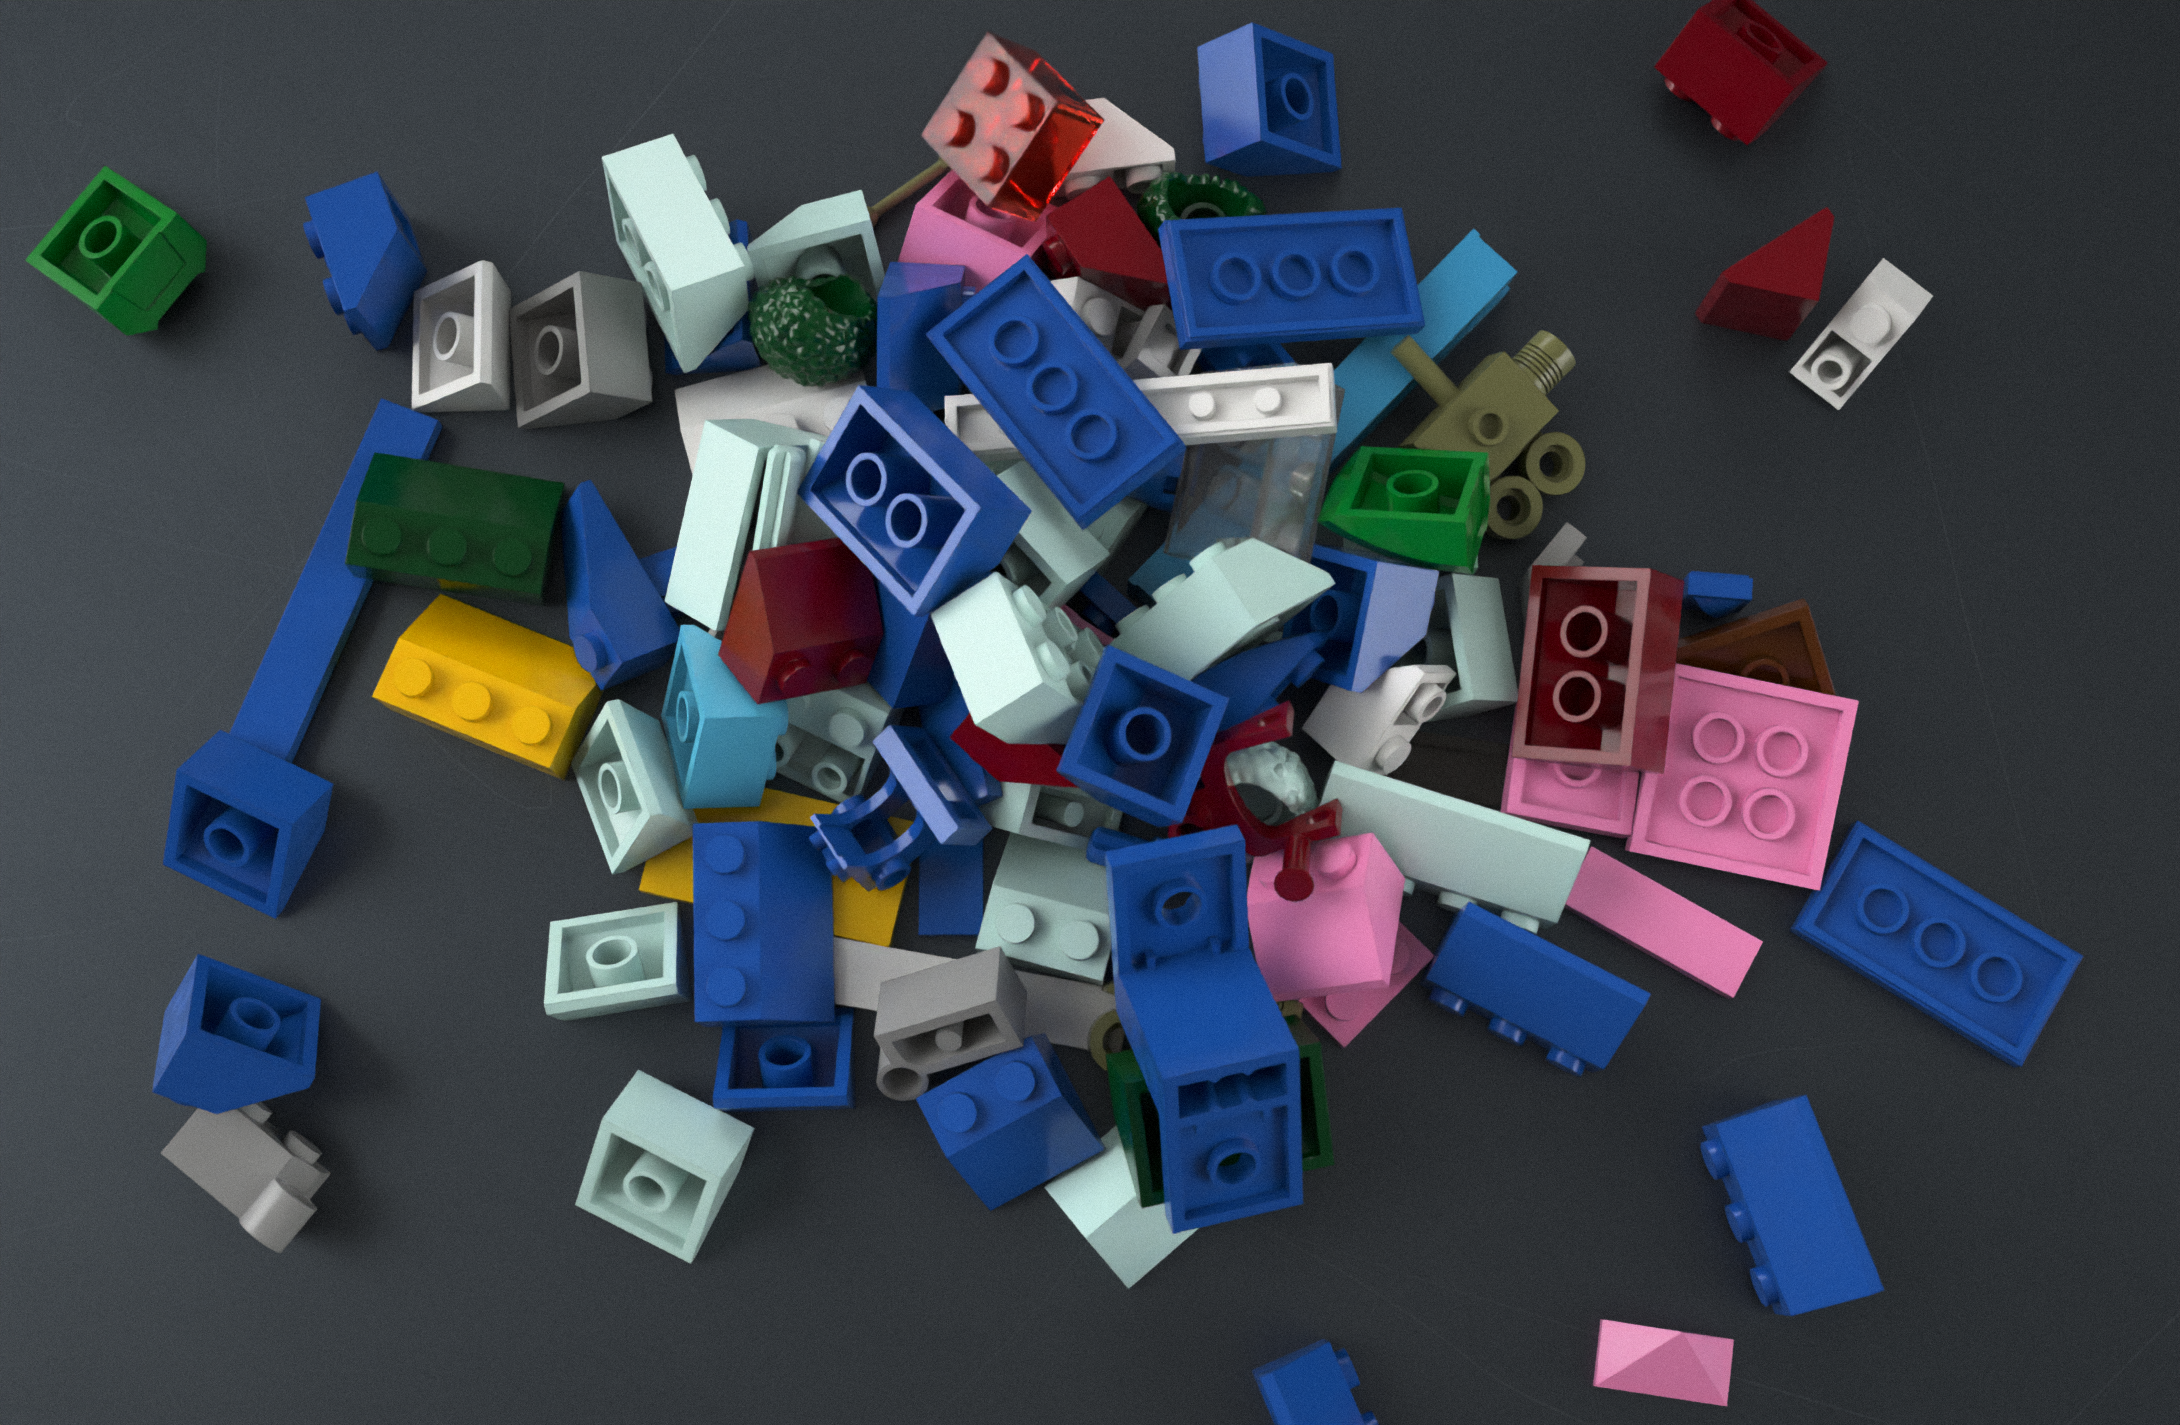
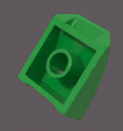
[25,166,207,336]
[1317,446,1490,574]

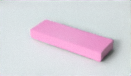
[1564,846,1763,1000]

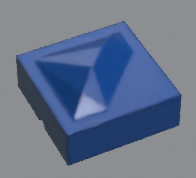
[1681,571,1753,618]

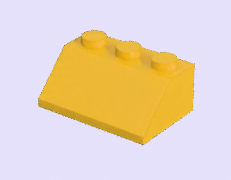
[372,594,604,780]

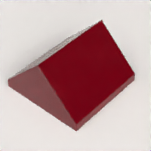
[1695,207,1834,341]

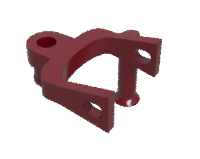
[1168,700,1343,902]

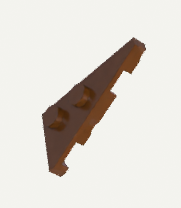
[1676,598,1836,696]

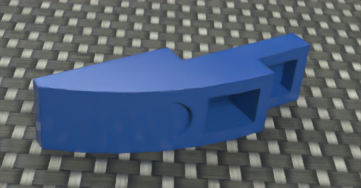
[1191,629,1330,733]

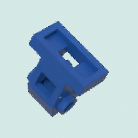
[809,725,992,892]

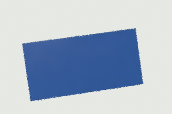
[1158,208,1425,350]
[926,254,1186,531]
[1789,820,2084,1068]

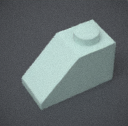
[978,782,1123,850]

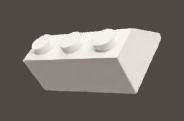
[674,365,867,475]

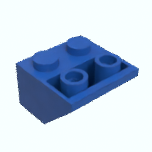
[303,172,427,351]

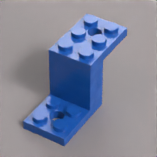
[1104,825,1303,1234]

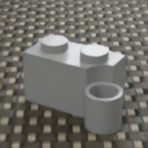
[874,946,1027,1101]
[161,1102,331,1253]

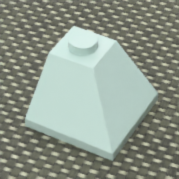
[747,190,885,303]

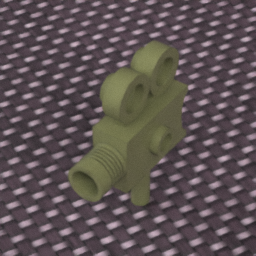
[1390,330,1585,540]

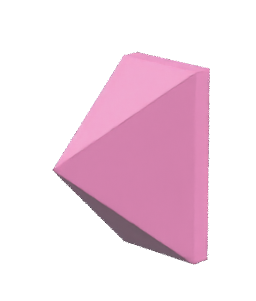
[1593,1319,1734,1406]

